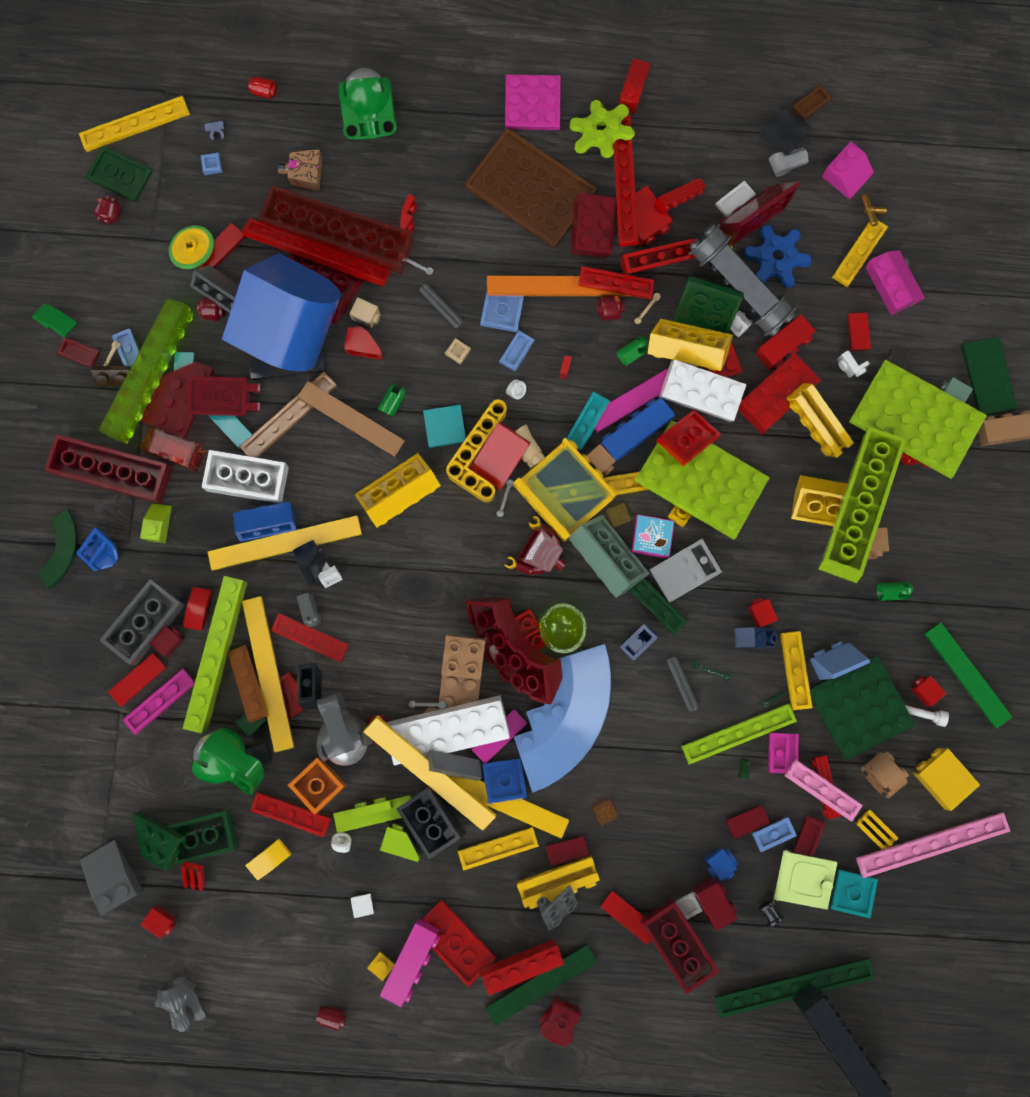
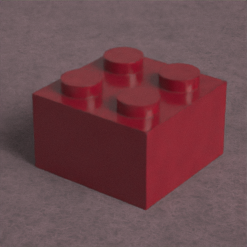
[691,878,738,931]

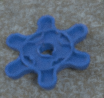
[743,225,812,288]

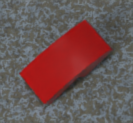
[400,194,417,239]
[183,587,213,631]
[514,608,549,650]

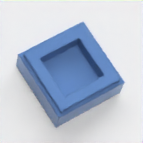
[200,152,223,175]

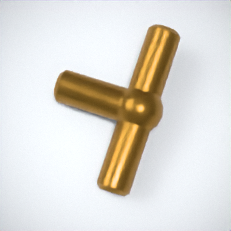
[861,194,887,227]

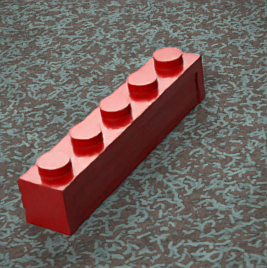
[654,178,706,213]
[811,755,841,819]

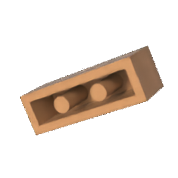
[978,410,1030,447]

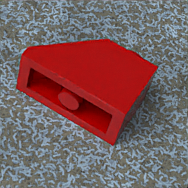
[344,326,383,360]

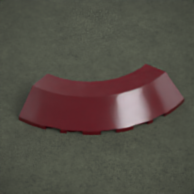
[466,597,562,704]

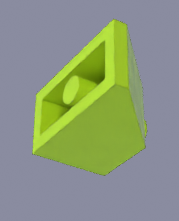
[140,503,172,544]
[380,823,420,862]

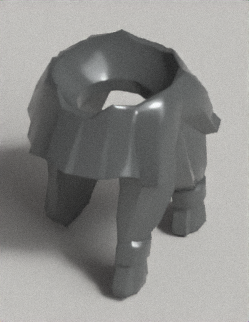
[154,976,206,1032]

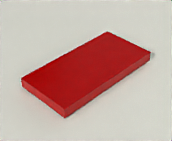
[421,899,497,987]

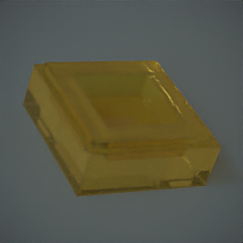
[606,503,631,528]

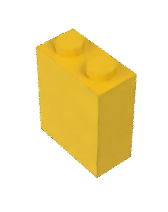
[913,748,980,811]

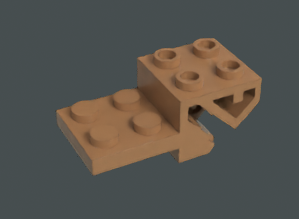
[438,634,486,710]

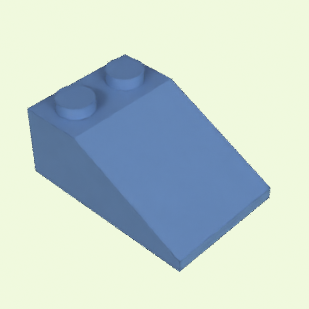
[810,641,870,680]

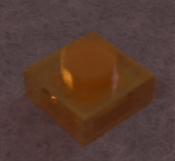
[592,799,618,826]

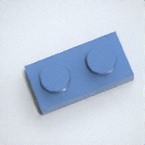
[112,328,145,369]
[752,817,797,852]

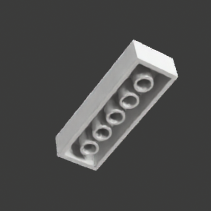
[387,695,510,765]

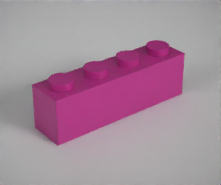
[380,918,440,1007]

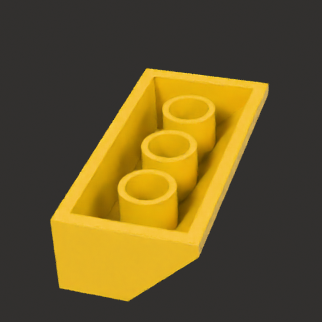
[648,319,733,371]
[355,453,441,528]
[791,475,847,526]

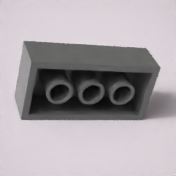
[99,579,186,666]

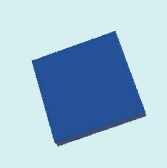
[482,758,527,804]

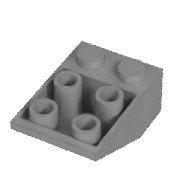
[650,539,722,603]

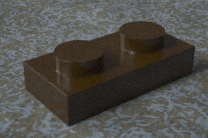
[91,366,134,386]

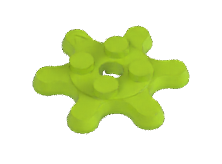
[569,100,635,158]

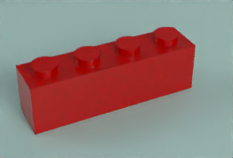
[619,238,696,275]
[479,939,564,996]

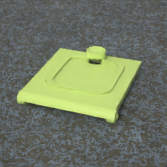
[773,850,837,910]

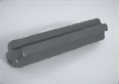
[420,284,463,328]
[667,656,699,712]

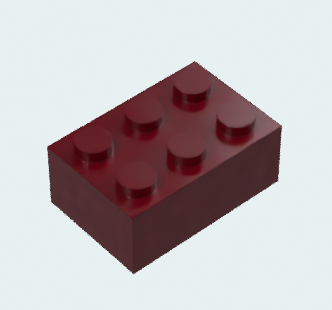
[570,193,616,259]

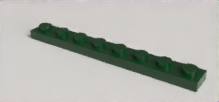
[714,957,875,1018]

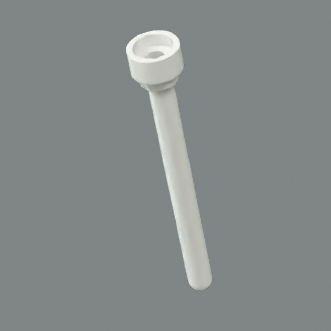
[905,705,949,727]

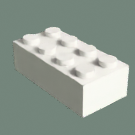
[659,360,746,422]
[202,450,289,503]

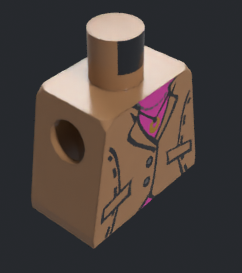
[278,150,322,191]

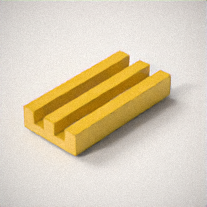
[855,809,898,850]

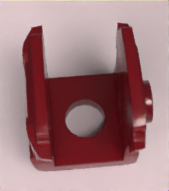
[539,995,582,1047]

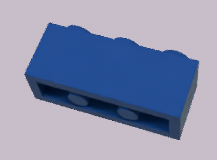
[233,502,297,542]

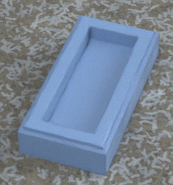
[499,330,535,372]

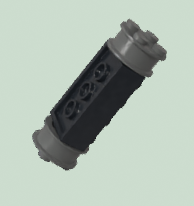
[688,224,796,336]

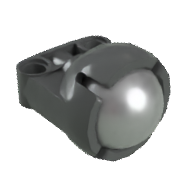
[316,692,374,766]

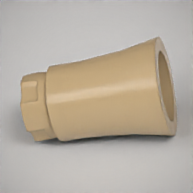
[515,424,545,468]

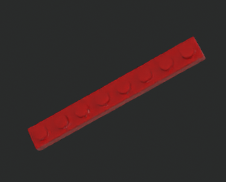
[614,115,639,247]
[242,218,391,287]

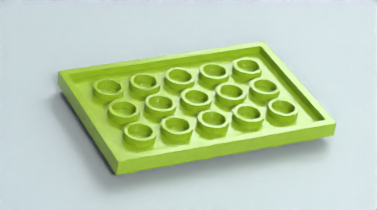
[849,359,987,479]
[635,420,770,540]

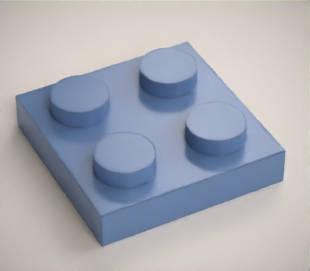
[480,293,524,332]

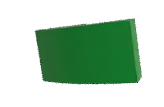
[32,303,77,338]

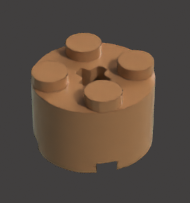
[861,751,909,799]

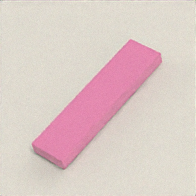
[784,759,862,822]

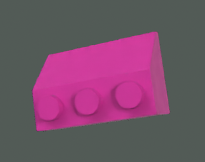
[865,250,925,315]

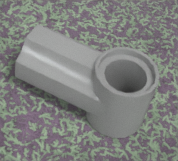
[769,147,809,177]

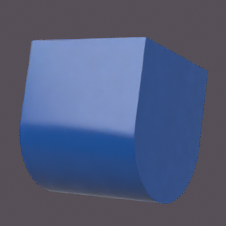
[222,253,341,371]

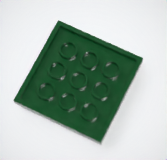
[810,655,916,761]

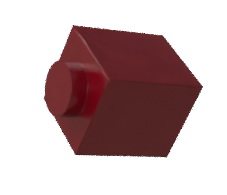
[150,626,184,657]

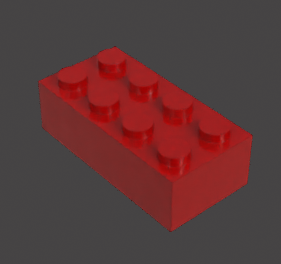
[738,353,821,435]

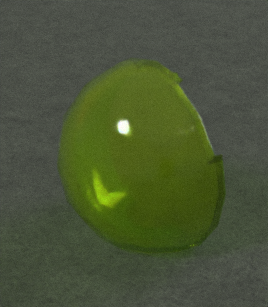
[539,603,587,654]

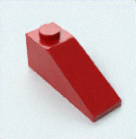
[619,58,651,114]

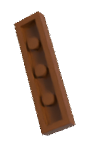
[228,645,269,723]

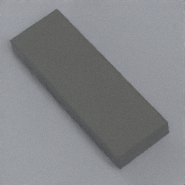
[428,750,482,781]

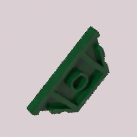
[133,812,185,870]

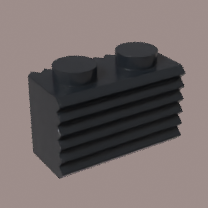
[297,663,322,710]

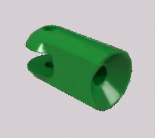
[616,337,649,366]
[377,383,405,418]
[877,582,914,601]

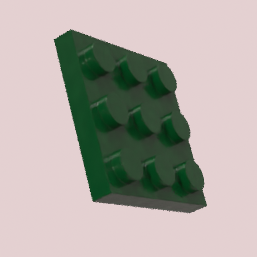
[673,276,744,334]

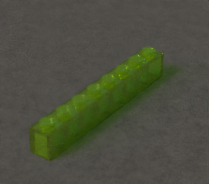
[99,298,194,444]

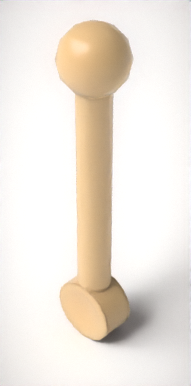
[634,293,660,324]
[103,341,120,366]

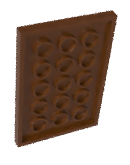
[464,128,597,249]

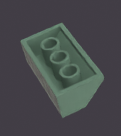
[569,515,650,598]

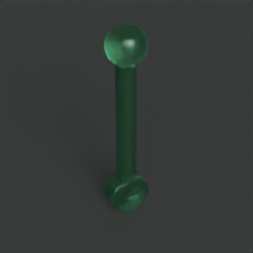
[692,661,731,681]
[762,689,789,708]

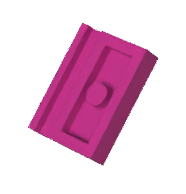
[768,733,799,773]

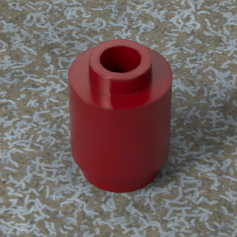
[316,1005,347,1031]

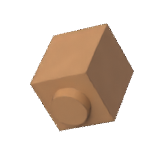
[587,444,615,475]

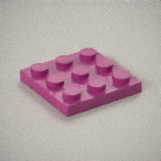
[505,75,560,130]

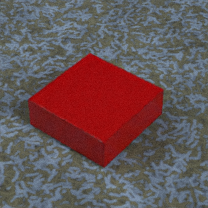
[559,355,572,380]

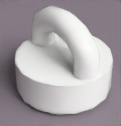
[506,380,526,400]
[331,832,351,853]

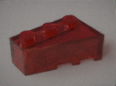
[139,427,206,473]

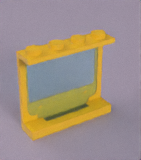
[513,438,617,542]

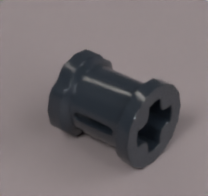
[758,900,784,927]

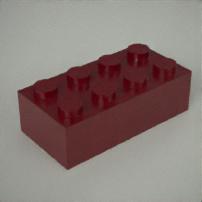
[639,898,720,995]

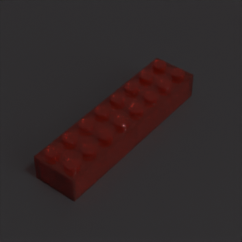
[259,185,414,274]

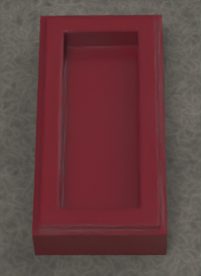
[57,337,101,368]
[726,805,770,839]
[792,815,826,857]
[546,836,589,866]

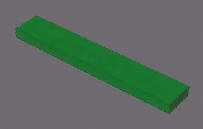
[924,622,1012,728]

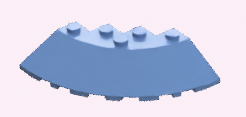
[514,644,611,793]

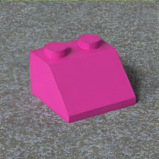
[822,141,874,200]

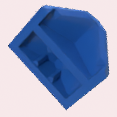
[76,527,119,571]

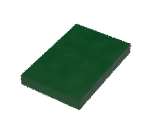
[85,146,153,203]

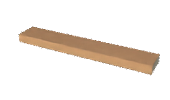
[240,372,337,458]
[298,381,405,457]

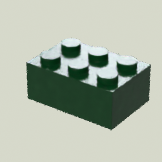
[167,809,239,865]

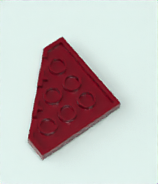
[115,362,215,439]

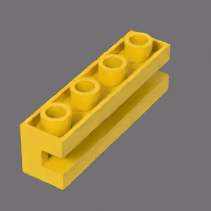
[787,383,854,458]
[517,855,600,909]

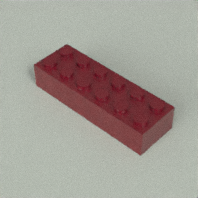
[44,434,173,504]

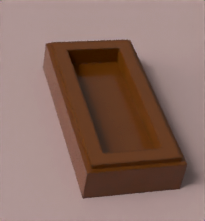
[791,85,832,122]

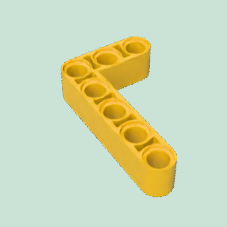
[446,400,507,502]

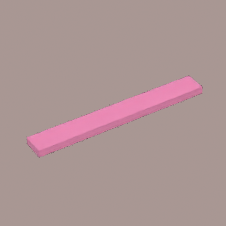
[856,812,1010,878]

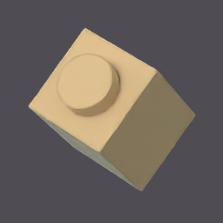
[350,297,381,329]

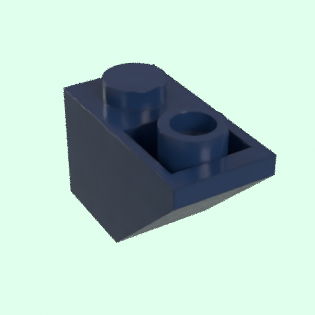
[735,627,778,649]

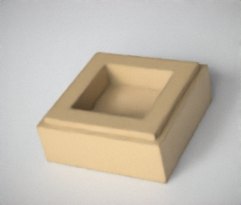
[445,338,471,365]

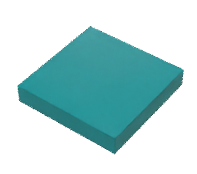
[423,405,466,448]
[830,869,878,918]

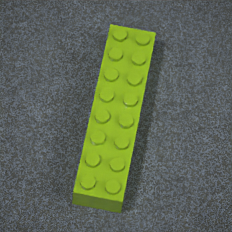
[819,426,907,583]

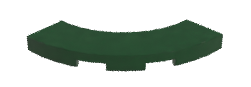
[38,509,77,589]

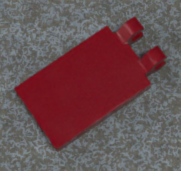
[187,376,261,417]

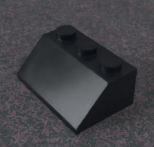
[396,787,466,859]

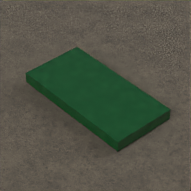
[961,337,1017,415]

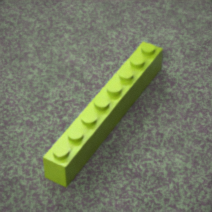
[183,576,247,733]

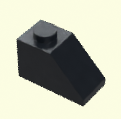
[293,540,326,586]

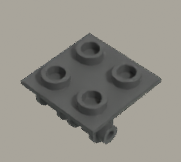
[537,885,578,931]

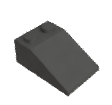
[80,839,144,916]

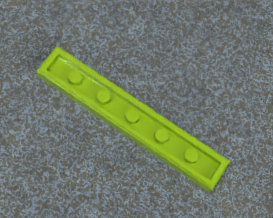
[681,703,797,765]

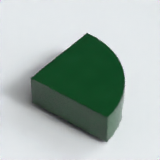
[737,758,750,780]

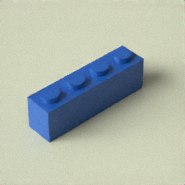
[601,397,675,464]

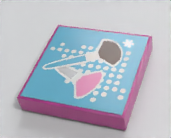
[631,514,675,559]

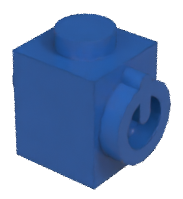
[704,847,738,881]

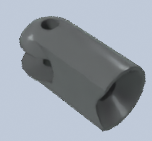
[296,593,321,627]

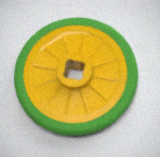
[169,225,214,269]

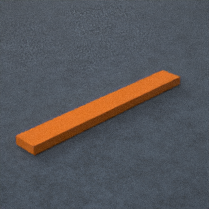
[487,276,628,296]

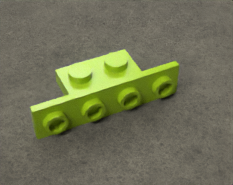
[334,795,411,833]

